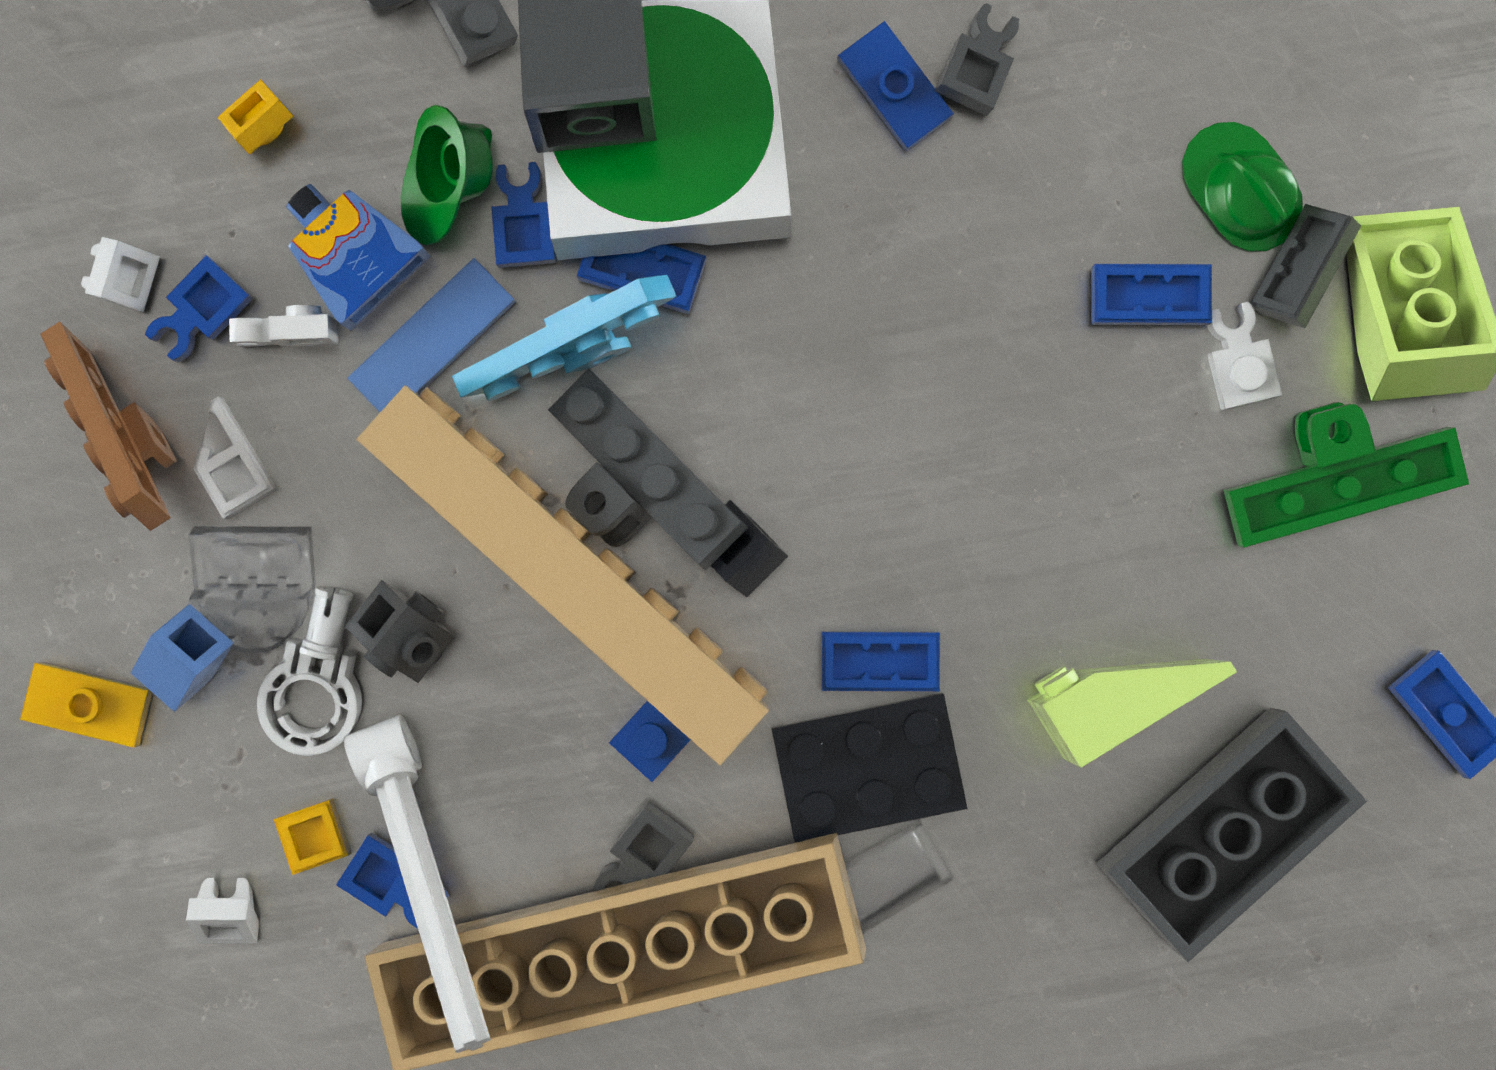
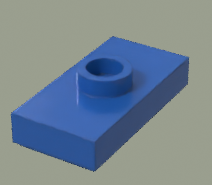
[837,21,954,152]
[577,244,707,315]
[1091,264,1212,325]
[821,632,940,692]

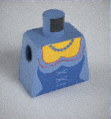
[286,184,431,331]

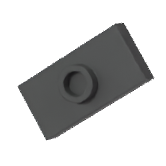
[1251,204,1361,328]

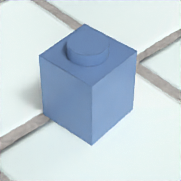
[131,604,234,712]

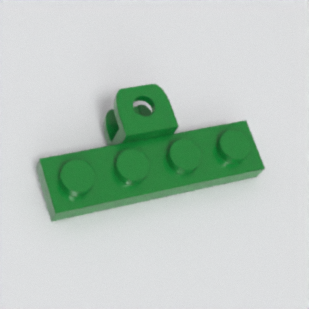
[1224,402,1469,548]

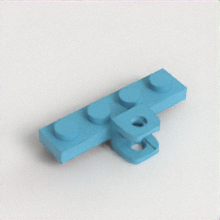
[452,275,677,401]

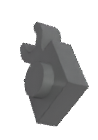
[935,3,1019,116]
[594,801,694,891]

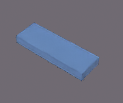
[347,258,516,412]

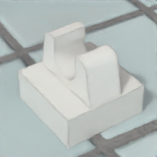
[81,237,160,312]
[186,878,260,944]

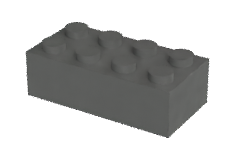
[1096,708,1367,962]

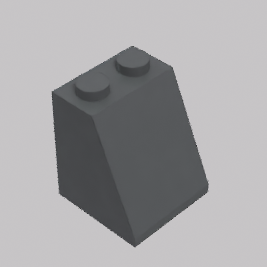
[518,0,657,153]

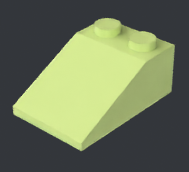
[1346,207,1496,401]
[1027,659,1237,768]

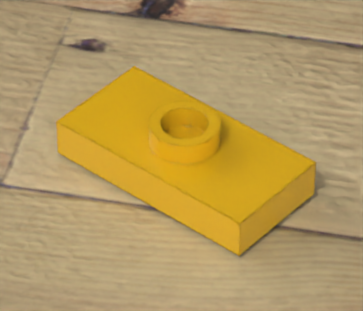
[20,662,153,748]

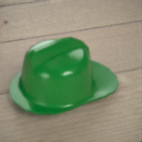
[400,105,493,246]
[1182,122,1303,251]

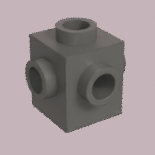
[345,580,455,683]

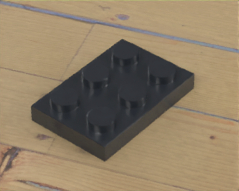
[771,693,968,843]

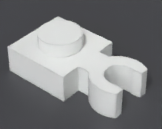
[1207,302,1282,411]
[229,305,339,347]

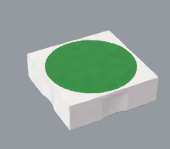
[543,0,791,260]

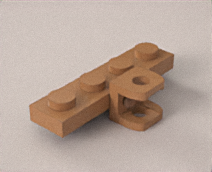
[40,321,177,531]

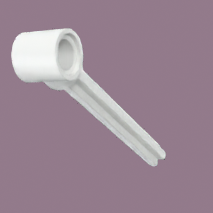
[344,714,491,1053]

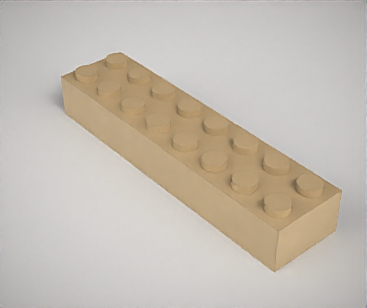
[356,385,769,765]
[364,833,866,1070]

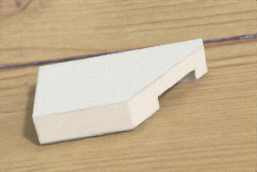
[193,396,277,520]

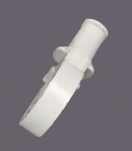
[257,586,362,756]

